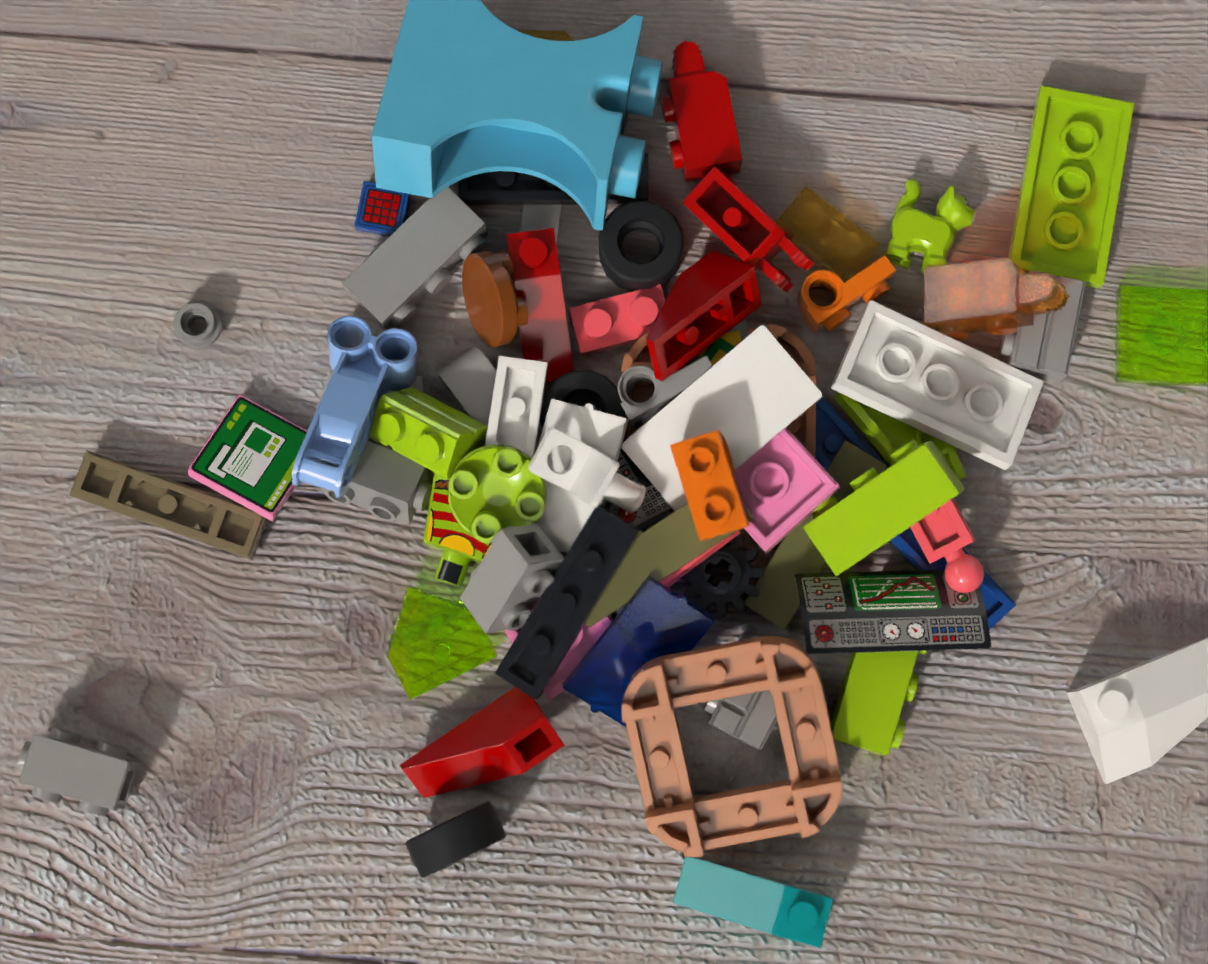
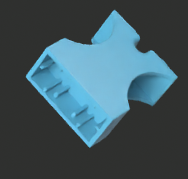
[372,0,663,231]

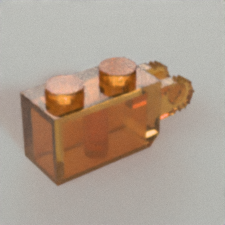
[924,257,1070,341]

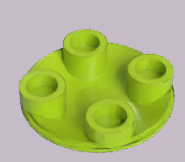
[448,445,547,543]

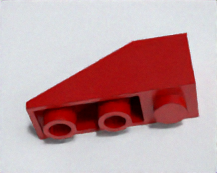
[399,687,565,798]

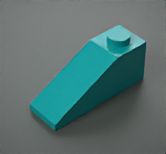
[673,856,833,948]

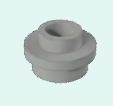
[173,301,222,349]

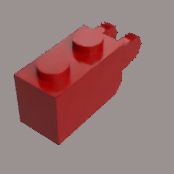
[660,40,743,183]
[682,166,814,293]

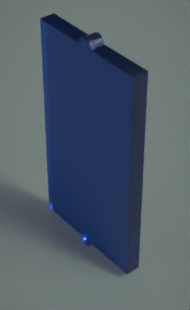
[562,576,715,728]

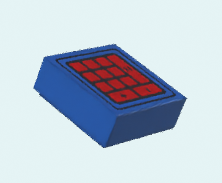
[354,181,411,237]

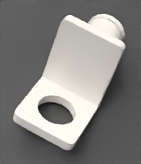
[528,427,646,513]

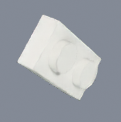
[485,356,548,458]

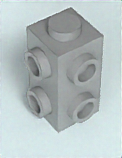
[320,437,432,525]
[460,524,564,634]
[17,727,139,817]

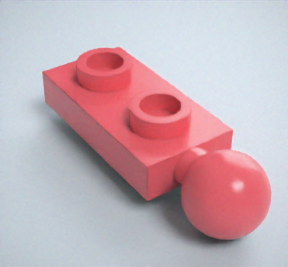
[910,498,984,593]

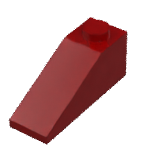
[506,228,574,383]
[646,250,762,381]

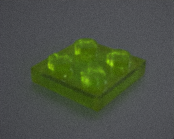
[1115,286,1208,387]

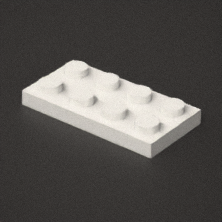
[831,300,1044,470]

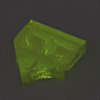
[387,585,497,700]

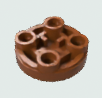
[462,250,529,348]

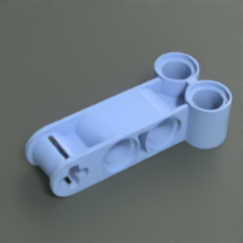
[292,315,418,498]

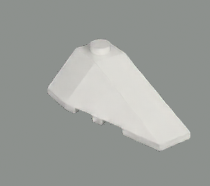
[1067,637,1208,784]

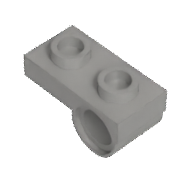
[618,356,712,429]

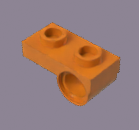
[798,255,896,334]
[670,430,750,541]

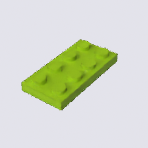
[1006,86,1134,289]

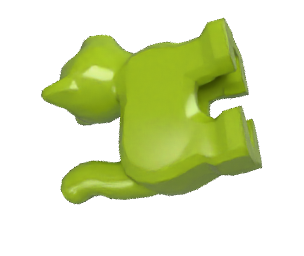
[886,179,975,277]

